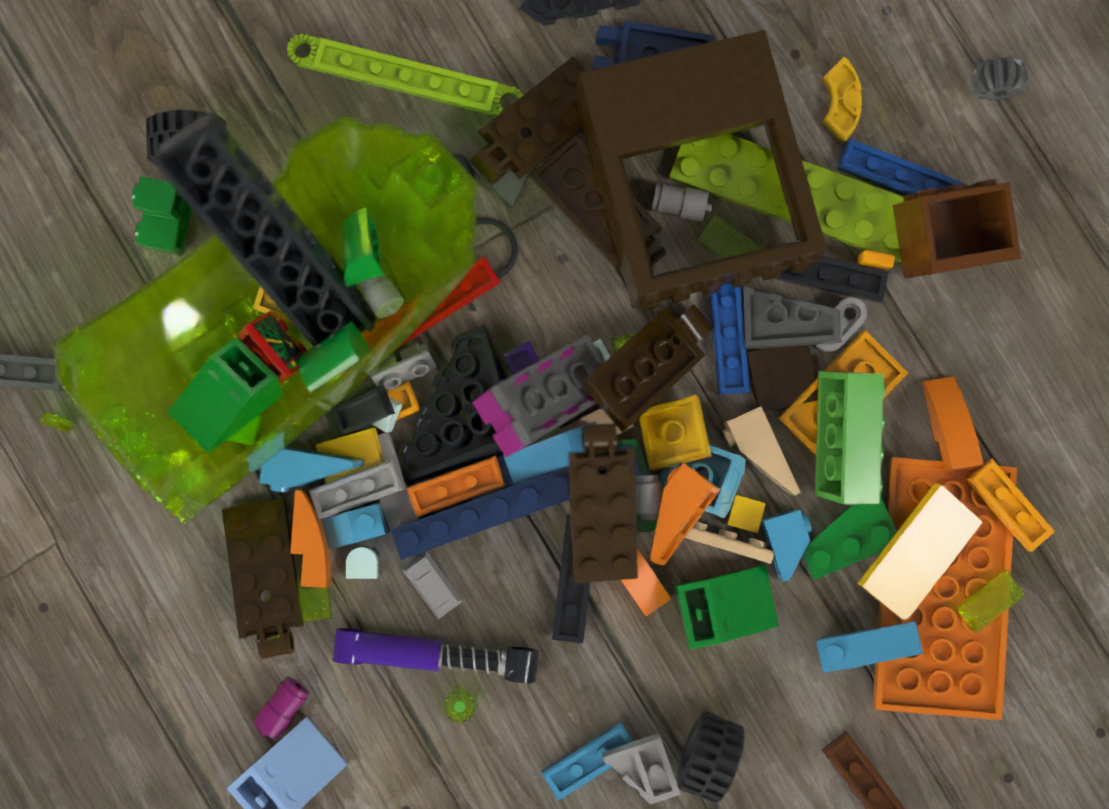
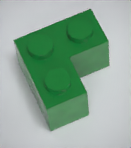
[132,176,193,257]

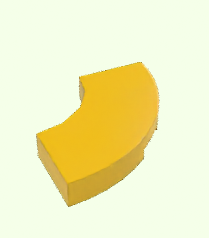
[821,56,862,144]

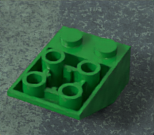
[167,337,284,455]
[674,565,779,650]

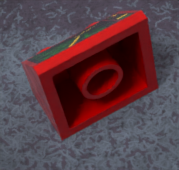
[237,311,307,386]

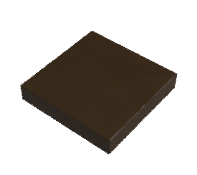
[747,345,818,412]

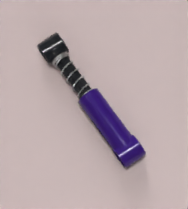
[332,628,539,684]

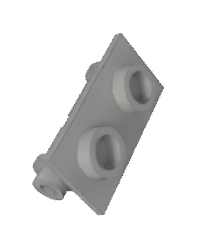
[369,342,437,391]

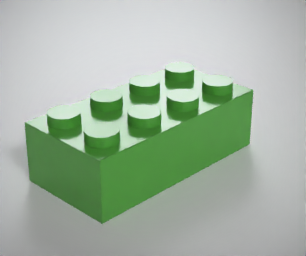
[815,371,886,504]

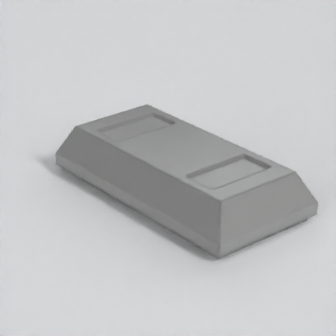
[402,551,463,619]

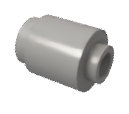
[635,475,663,520]

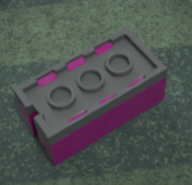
[472,334,604,458]

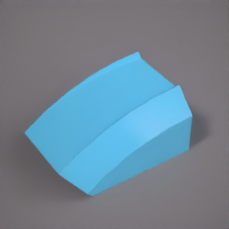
[659,445,746,518]

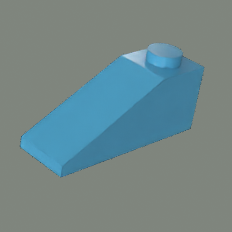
[503,421,596,485]
[259,444,364,492]
[816,621,923,673]

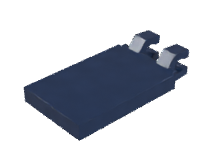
[592,21,715,70]

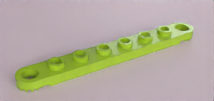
[287,34,523,116]

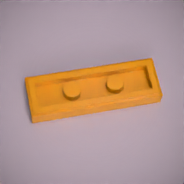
[966,459,1055,552]

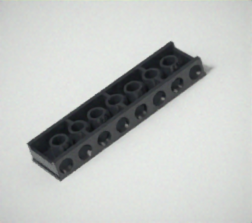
[152,111,377,347]

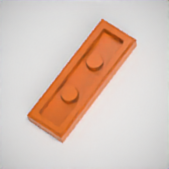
[407,456,507,517]

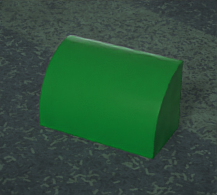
[340,208,383,286]
[298,321,370,392]

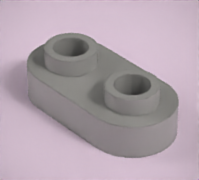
[815,297,867,352]

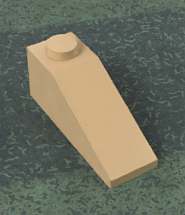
[722,407,801,495]

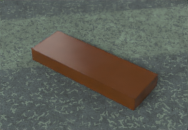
[822,731,905,809]

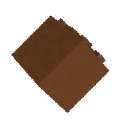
[892,179,1021,279]

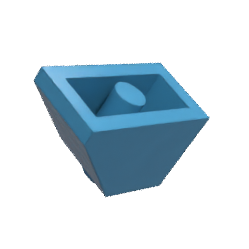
[322,503,390,550]
[760,509,812,582]

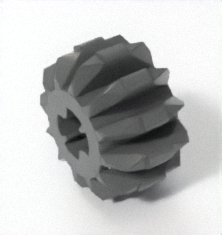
[972,56,1028,101]

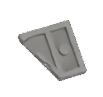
[602,733,681,805]

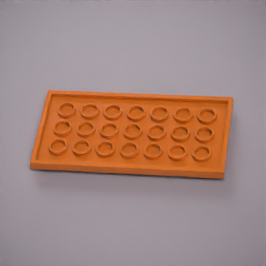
[872,457,1017,720]

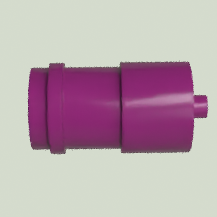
[253,677,309,739]

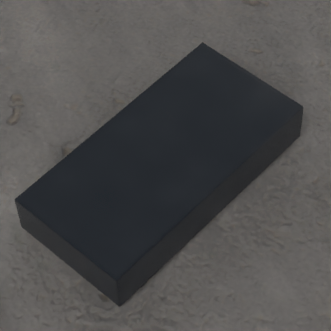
[331,385,396,437]

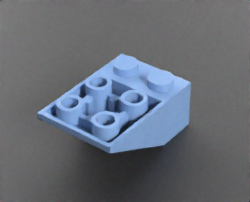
[227,717,348,809]

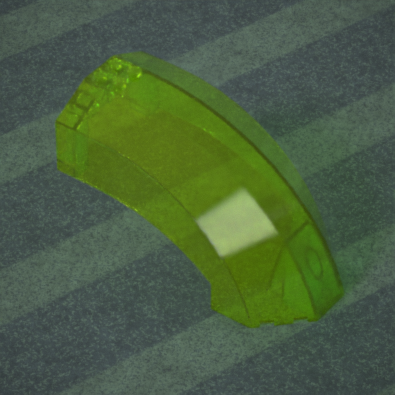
[55,115,477,525]

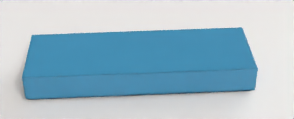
[542,722,634,801]

